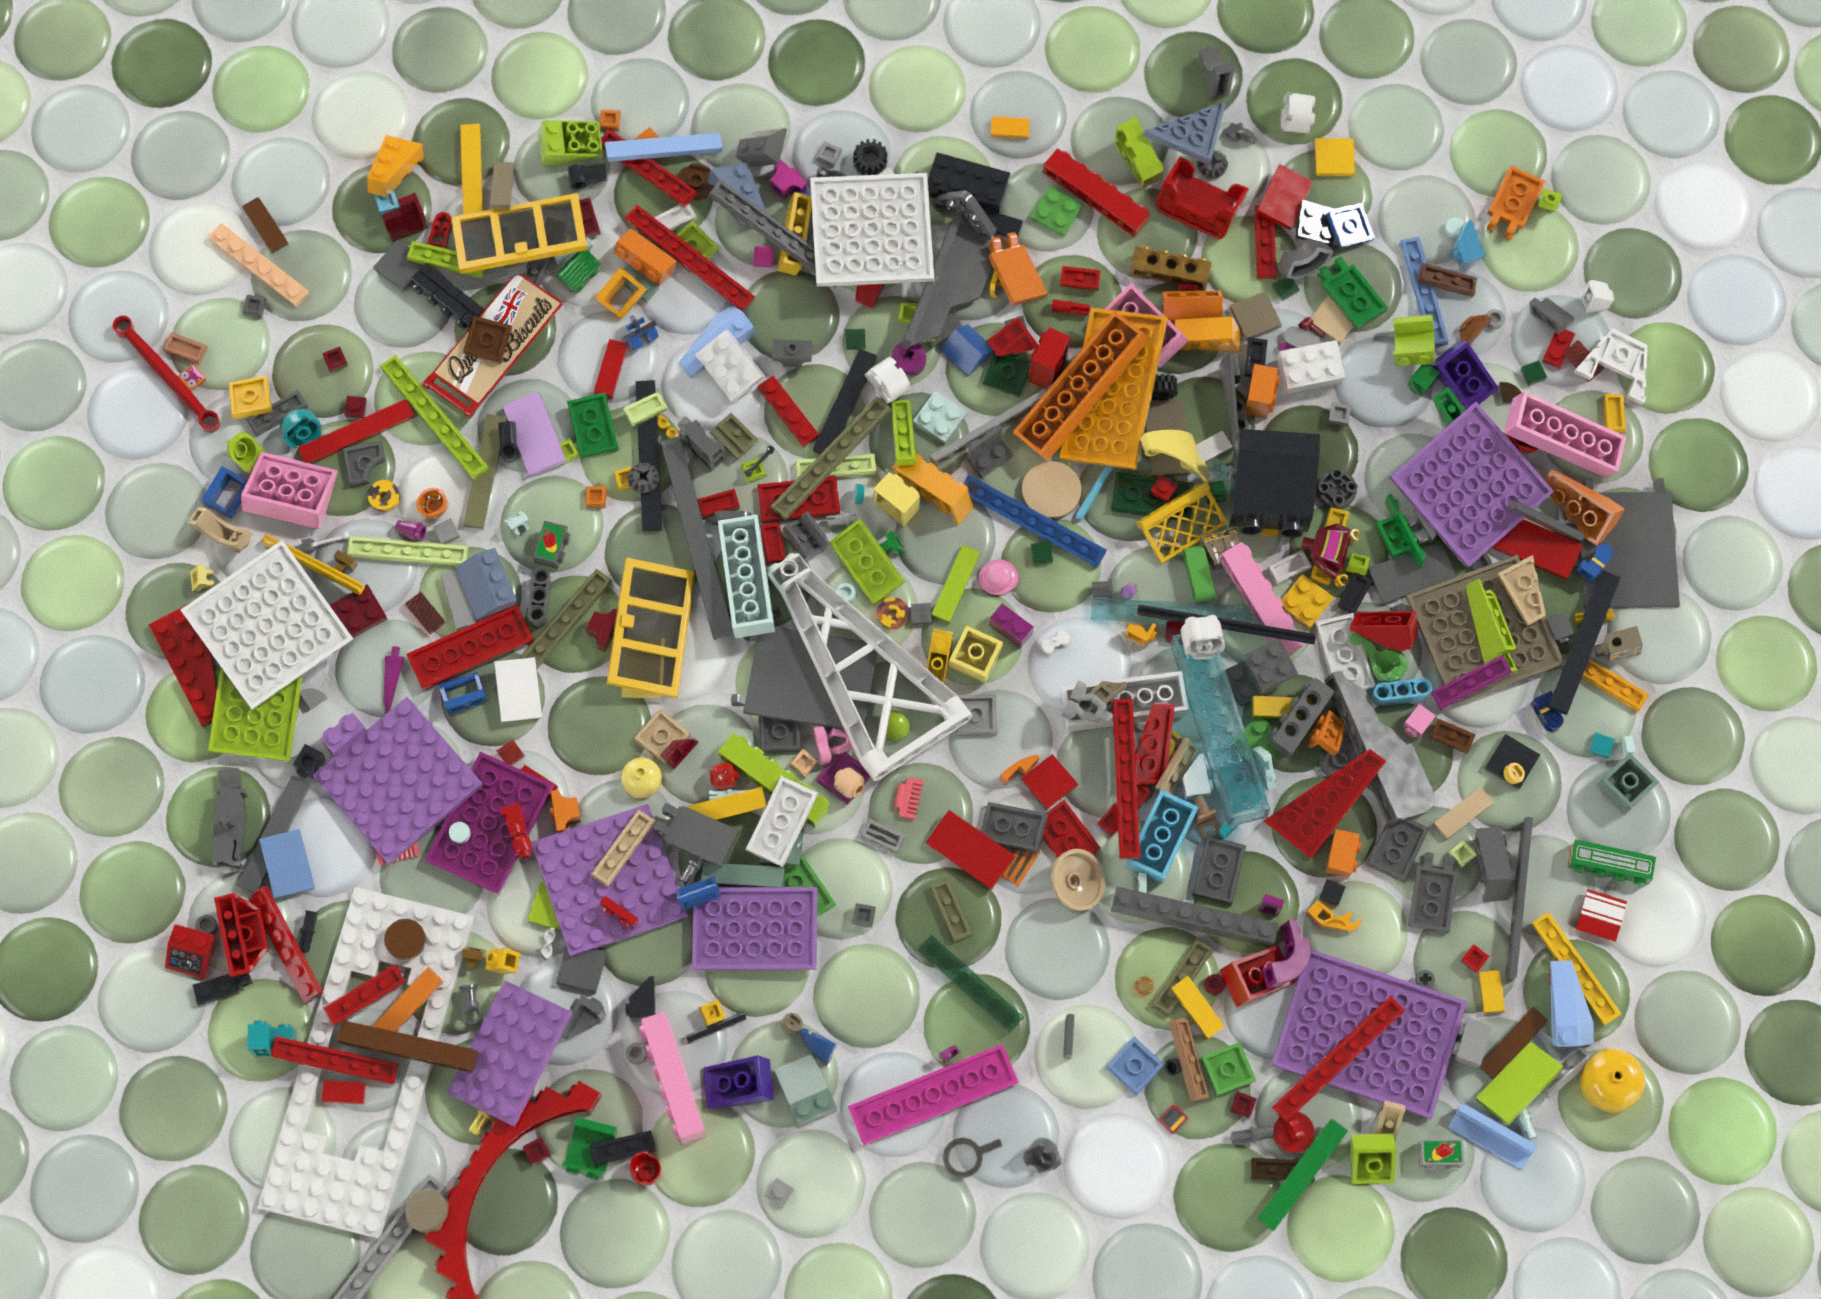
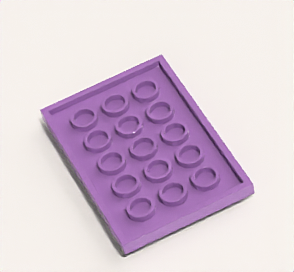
[692,887,818,971]
[446,980,573,1127]

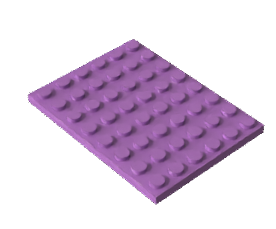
[1271,949,1467,1120]

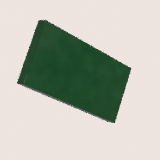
[1111,472,1194,522]

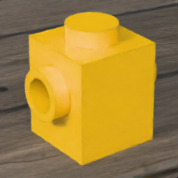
[485,948,520,974]

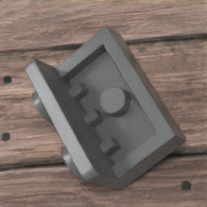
[782,512,829,560]

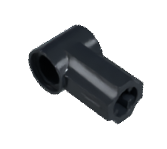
[567,163,608,189]
[498,421,518,463]

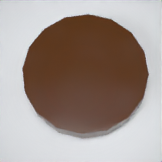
[677,163,714,201]
[384,919,426,960]

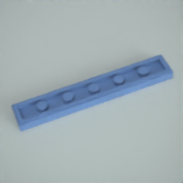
[1400,237,1449,347]

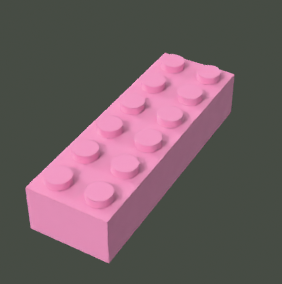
[1504,391,1626,478]
[639,1011,706,1145]

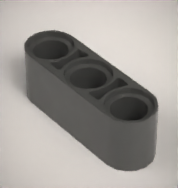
[528,567,552,628]

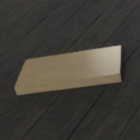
[1146,399,1191,477]

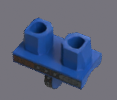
[622,316,659,351]

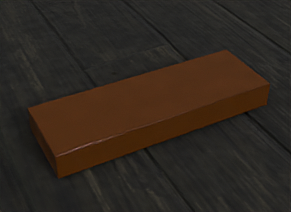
[242,197,289,253]
[1418,263,1477,297]

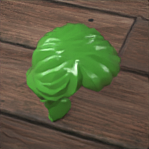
[1349,632,1408,682]

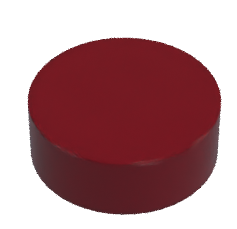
[1204,974,1225,996]

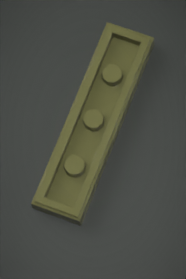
[1151,938,1214,1017]

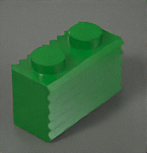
[555,250,601,292]

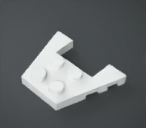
[1574,328,1647,405]

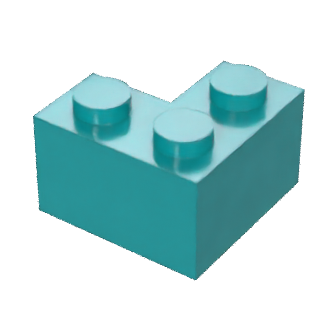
[247,1020,297,1057]

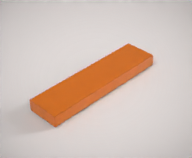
[372,967,444,1032]

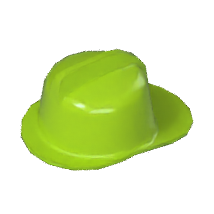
[226,432,266,474]

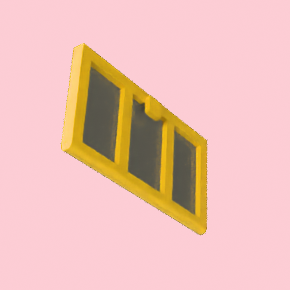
[451,193,588,274]
[606,557,695,698]

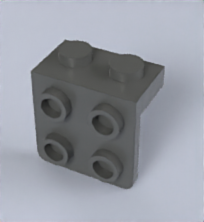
[562,995,606,1039]

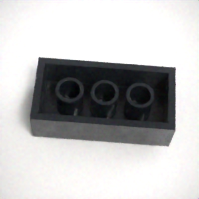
[927,152,1011,213]

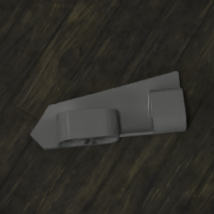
[1219,353,1248,451]

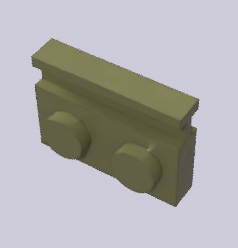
[710,413,758,460]

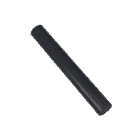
[686,1011,747,1043]

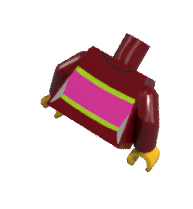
[1301,523,1359,587]

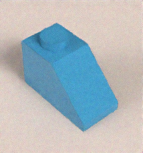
[1452,220,1486,267]

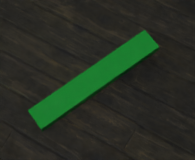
[1257,1118,1348,1232]

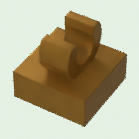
[334,550,358,574]
[461,946,486,969]

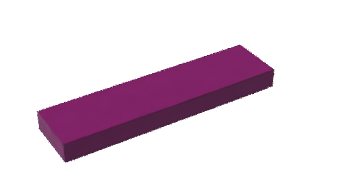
[1431,655,1513,711]

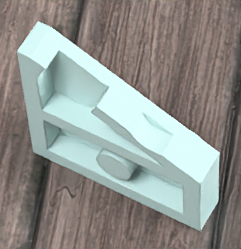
[1253,746,1277,791]

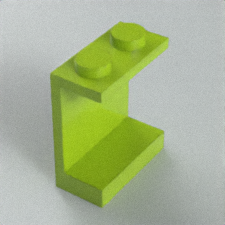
[1393,315,1435,367]

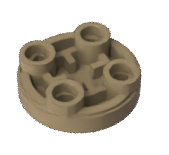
[405,1189,448,1232]

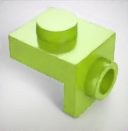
[1537,188,1562,212]

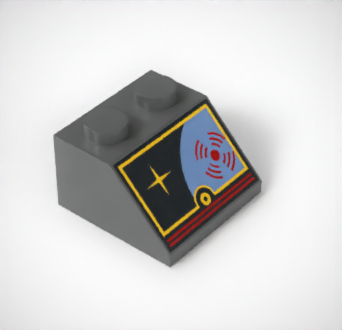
[735,128,787,168]

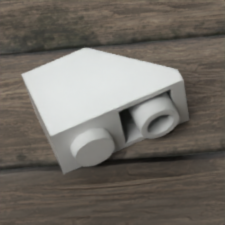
[1181,754,1213,801]

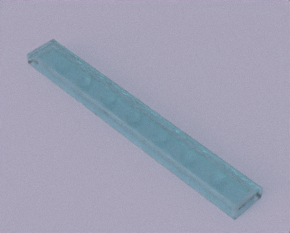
[1091,598,1252,623]

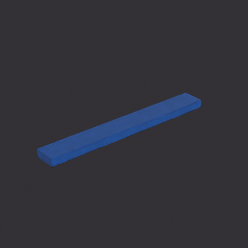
[963,474,1107,568]

